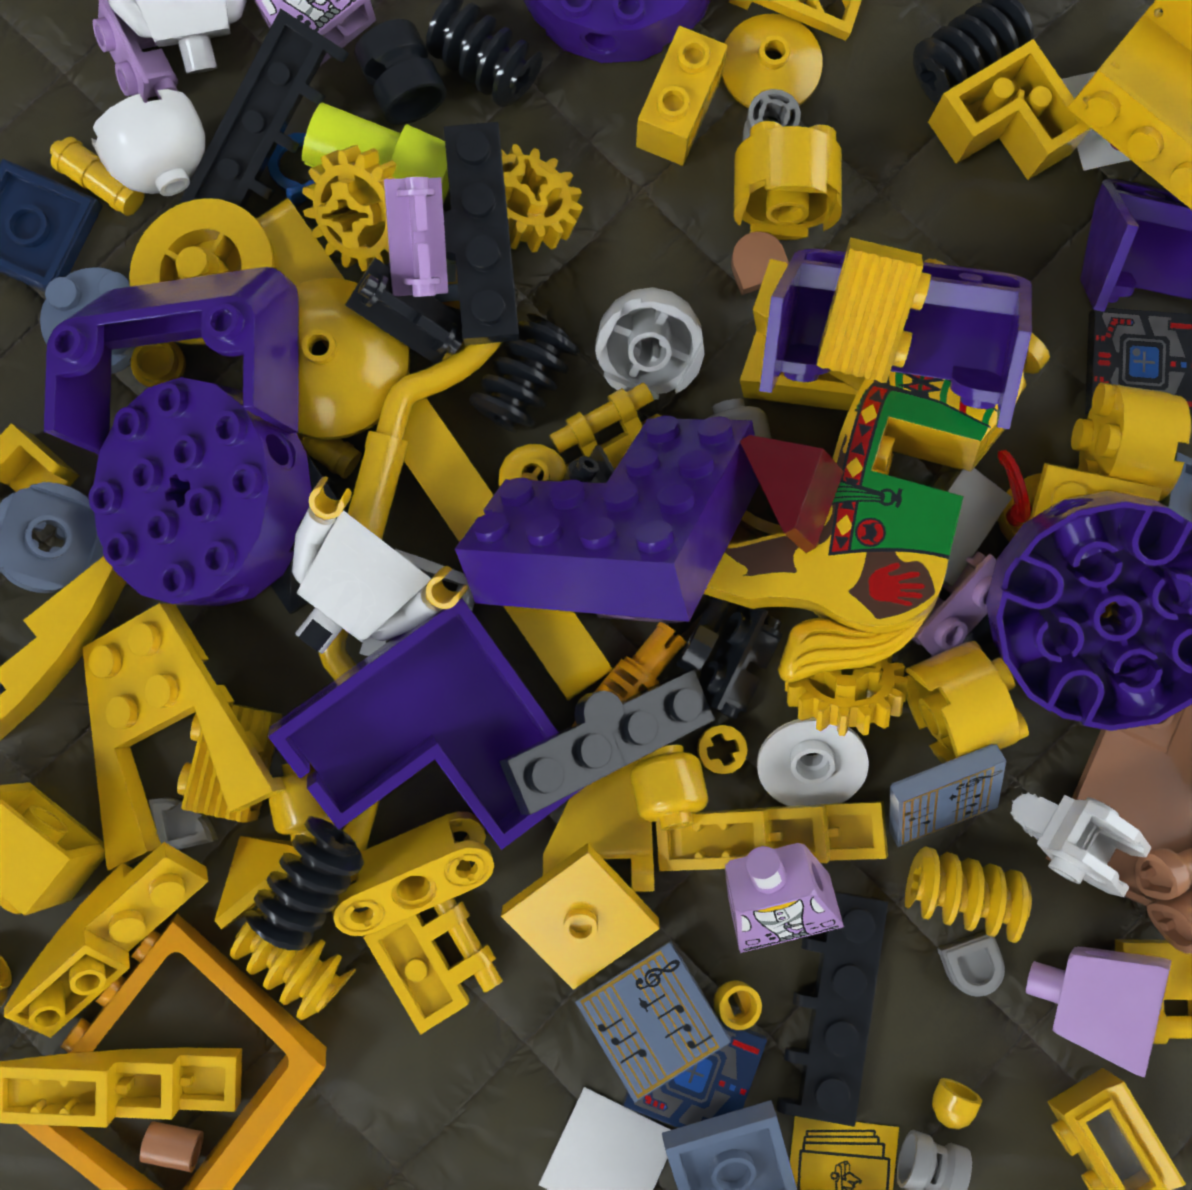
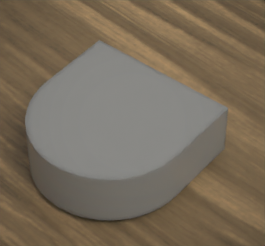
[937,931,1005,997]

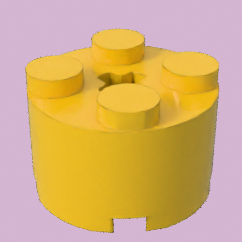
[734,121,842,240]
[1071,383,1191,501]
[905,641,1029,764]

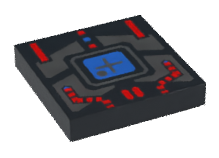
[1085,308,1192,421]

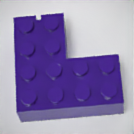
[455,416,760,622]
[268,598,586,850]

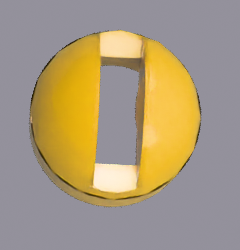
[713,980,762,1030]
[932,1078,982,1130]

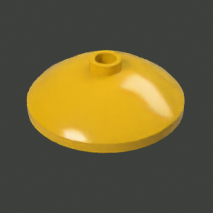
[295,278,410,440]

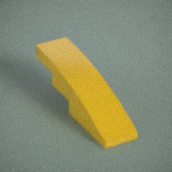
[0,556,127,741]
[656,801,888,871]
[0,1047,242,1128]

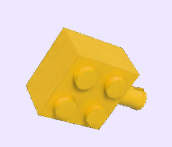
[0,782,105,916]

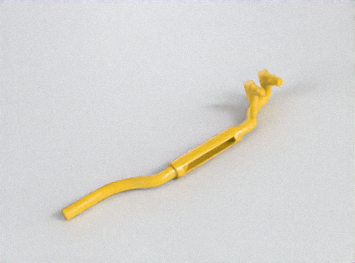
[318,301,502,852]

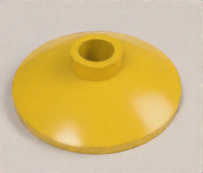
[722,13,823,108]

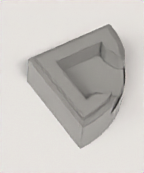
[149,798,218,850]

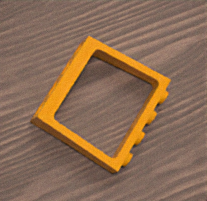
[18,913,327,1190]

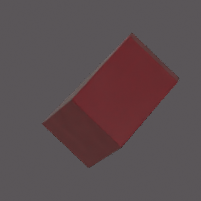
[740,435,844,553]

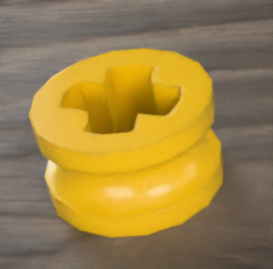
[696,725,748,774]

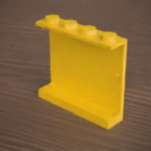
[1067,0,1192,210]

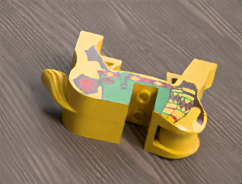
[704,259,1024,682]

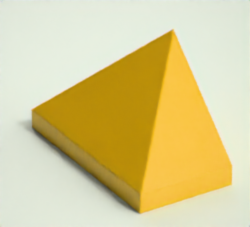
[215,836,301,929]

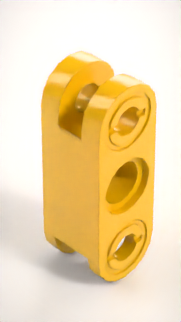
[332,811,494,936]

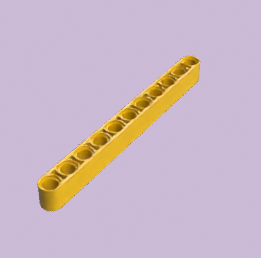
[256,198,613,701]

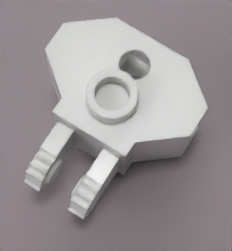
[1010,792,1151,897]

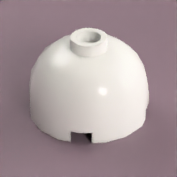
[91,89,205,196]
[595,287,705,400]

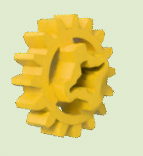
[501,144,583,252]
[302,145,397,271]
[785,655,908,736]

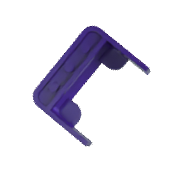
[1080,179,1192,312]
[760,249,1032,429]
[44,267,299,455]

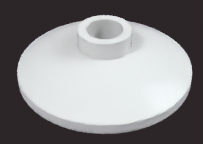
[757,717,869,806]

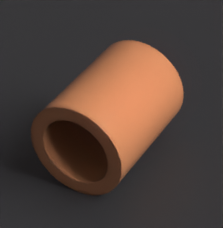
[140,1121,204,1173]

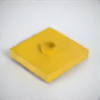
[501,843,660,990]

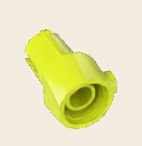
[302,102,449,204]

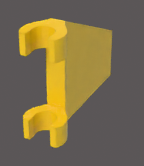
[543,758,654,892]

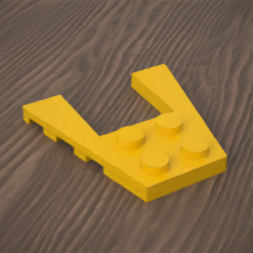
[82,603,286,871]

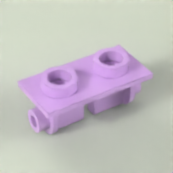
[93,0,178,103]
[384,177,448,297]
[911,551,996,657]

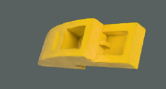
[4,842,209,1038]

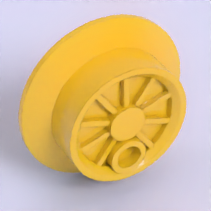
[129,198,275,345]

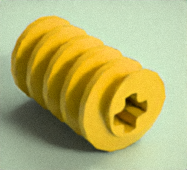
[905,846,1032,943]
[230,908,356,1020]

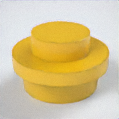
[131,342,186,388]

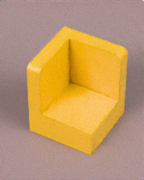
[0,423,80,492]

